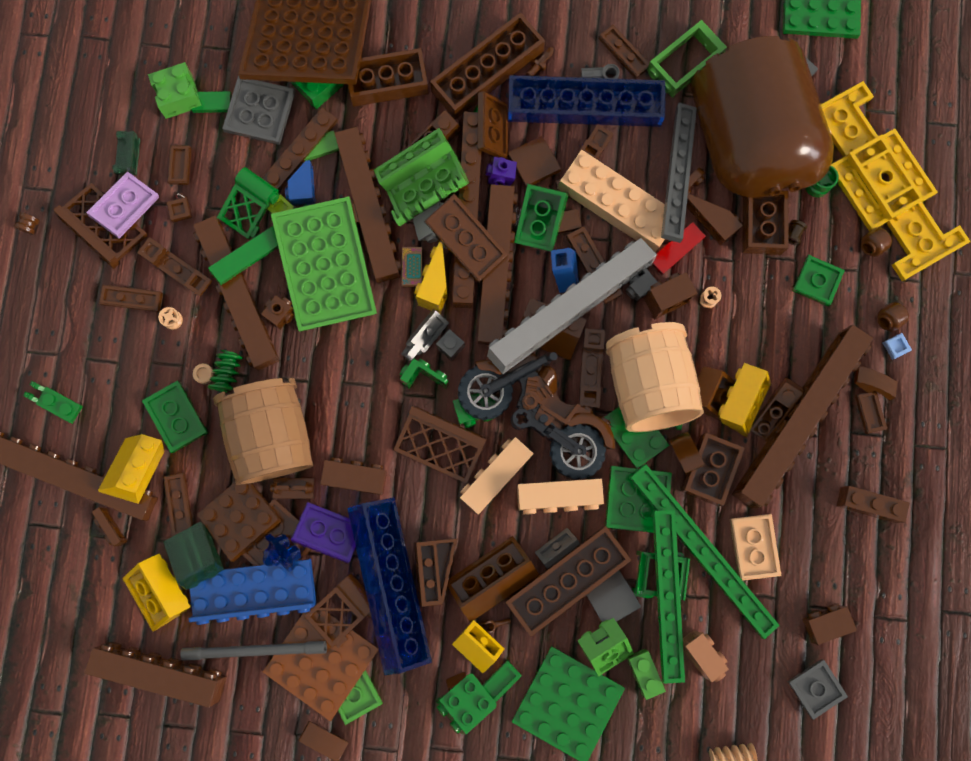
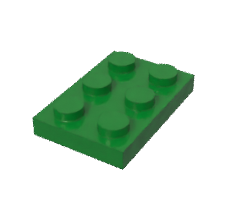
[142,380,208,453]
[604,407,670,469]

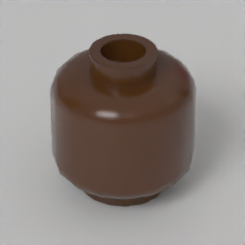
[861,228,892,257]
[877,302,909,331]

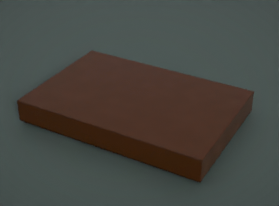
[478,91,508,159]

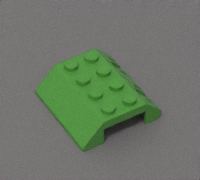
[374,128,469,226]

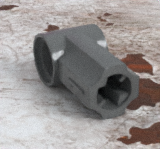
[581,64,620,88]

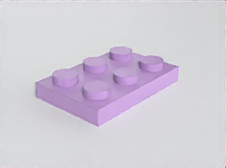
[86,171,159,238]

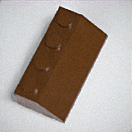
[447,536,539,622]

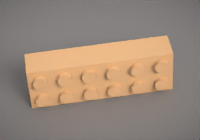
[557,150,665,252]

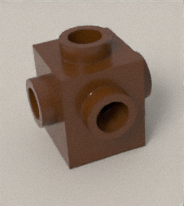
[261,295,294,330]

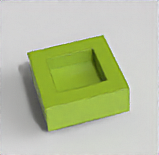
[268,194,295,214]

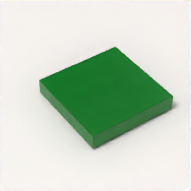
[792,254,845,307]

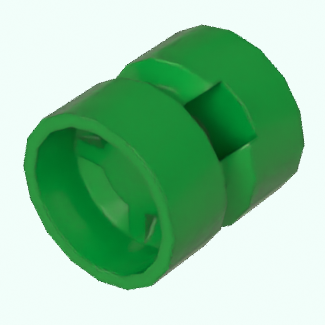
[805,166,839,198]

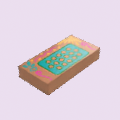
[402,247,422,287]

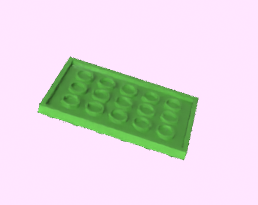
[271,197,377,332]

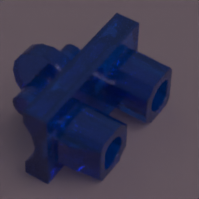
[263,534,301,572]

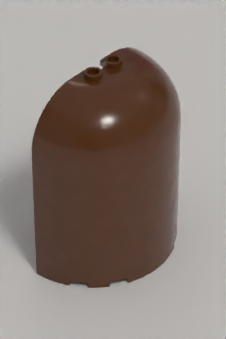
[690,36,834,197]

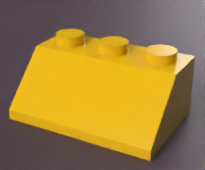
[718,363,771,437]
[98,434,164,504]
[122,553,190,632]

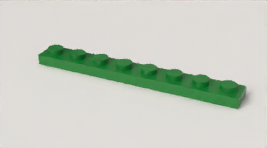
[652,510,685,684]

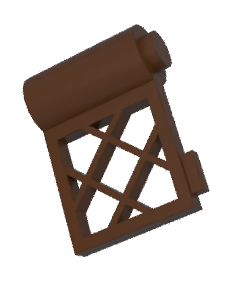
[304,573,379,648]

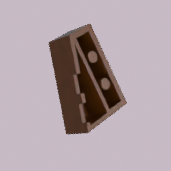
[414,538,458,607]

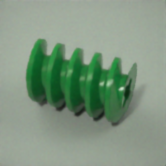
[208,350,243,394]

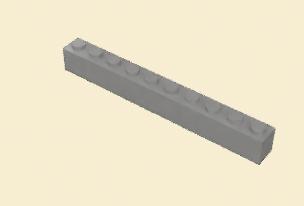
[487,238,657,374]

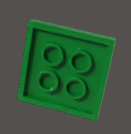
[605,466,672,533]

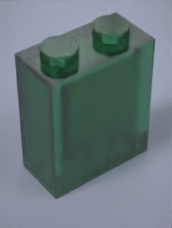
[163,522,224,590]

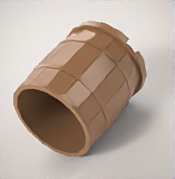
[213,378,313,485]

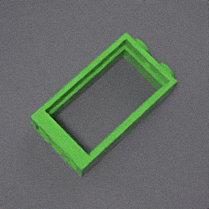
[647,20,727,97]

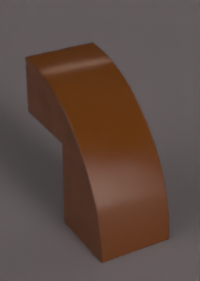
[668,431,705,474]

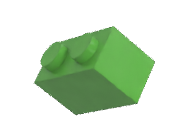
[627,649,666,700]

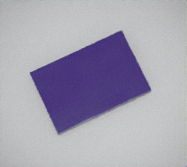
[291,502,365,564]

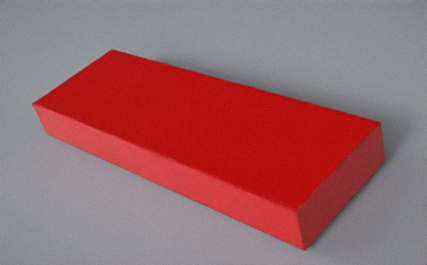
[652,222,706,275]

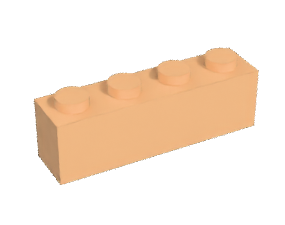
[460,437,534,515]

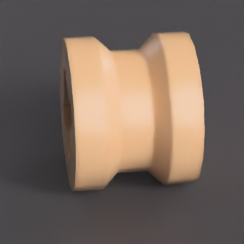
[158,307,183,330]

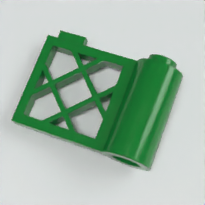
[217,167,279,239]

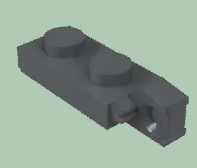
[401,309,449,361]

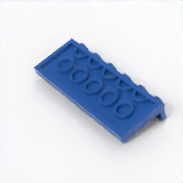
[188,559,317,625]

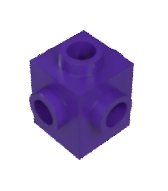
[485,157,517,186]

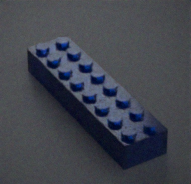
[508,75,665,127]
[347,497,432,675]

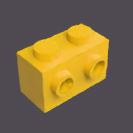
[452,620,505,673]

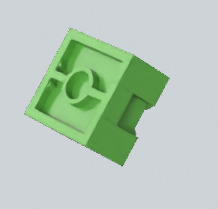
[148,62,201,119]
[577,618,634,676]

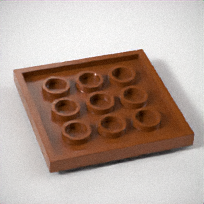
[263,605,380,721]

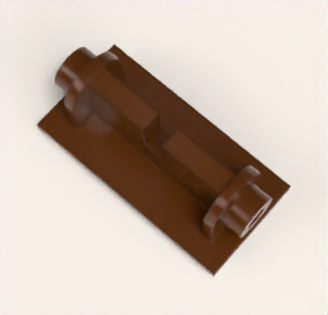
[270,478,314,499]

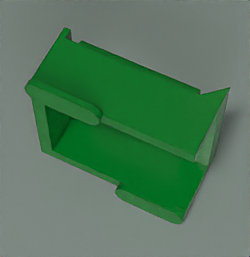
[632,551,690,601]

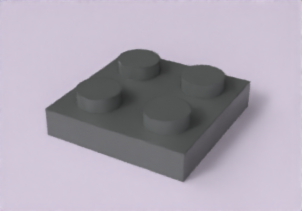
[787,659,848,720]

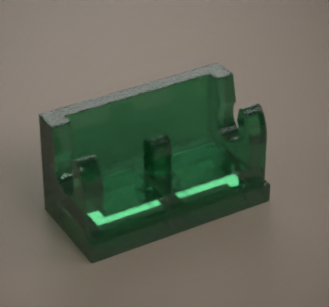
[112,131,140,175]

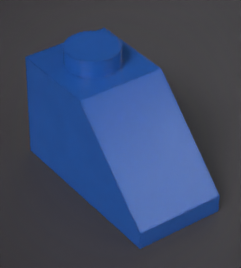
[285,160,316,206]

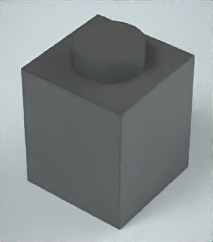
[436,329,465,361]

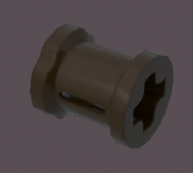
[788,220,808,245]

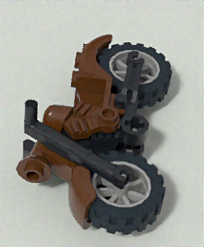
[458,352,615,479]

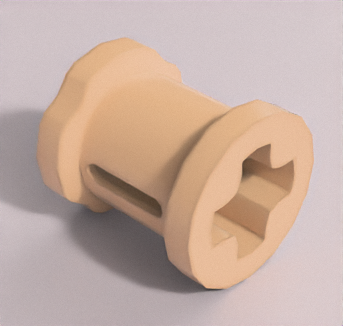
[700,287,721,308]

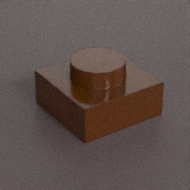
[167,197,192,223]

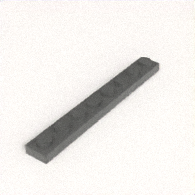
[661,103,697,243]

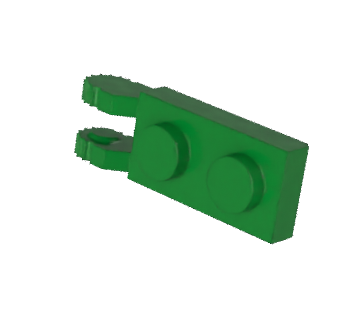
[23,381,83,424]

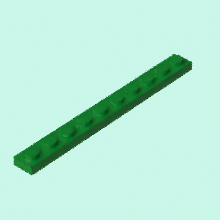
[629,464,780,639]

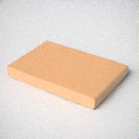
[730,514,781,581]

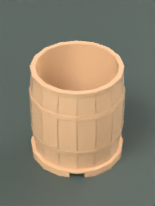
[606,322,704,432]

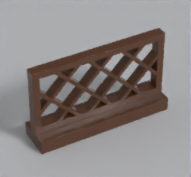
[53,183,148,269]
[394,406,487,484]

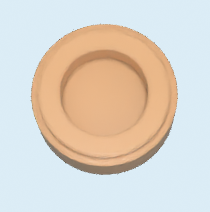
[193,363,214,384]

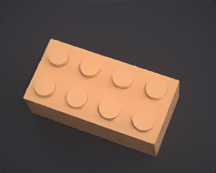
[517,479,604,515]

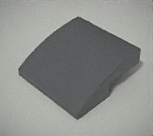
[586,570,641,622]

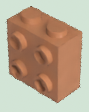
[683,630,729,682]

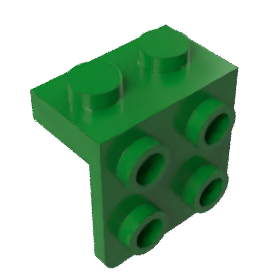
[399,359,449,389]
[435,674,496,735]

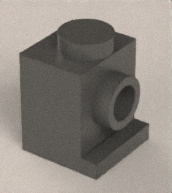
[625,268,657,302]

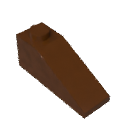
[686,194,743,246]

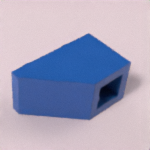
[551,248,579,293]

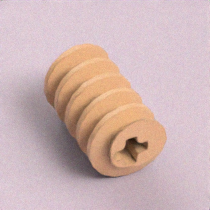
[709,743,758,761]

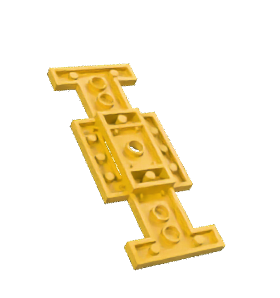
[821,81,971,281]

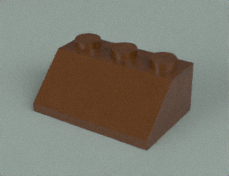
[519,298,586,361]

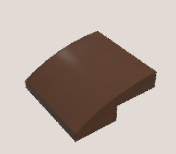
[508,136,561,188]

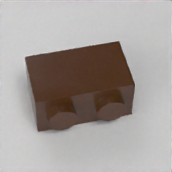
[802,603,857,645]

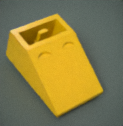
[414,241,448,314]

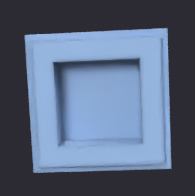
[883,333,912,360]

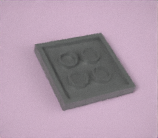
[222,76,295,145]

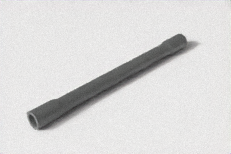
[180,640,327,661]

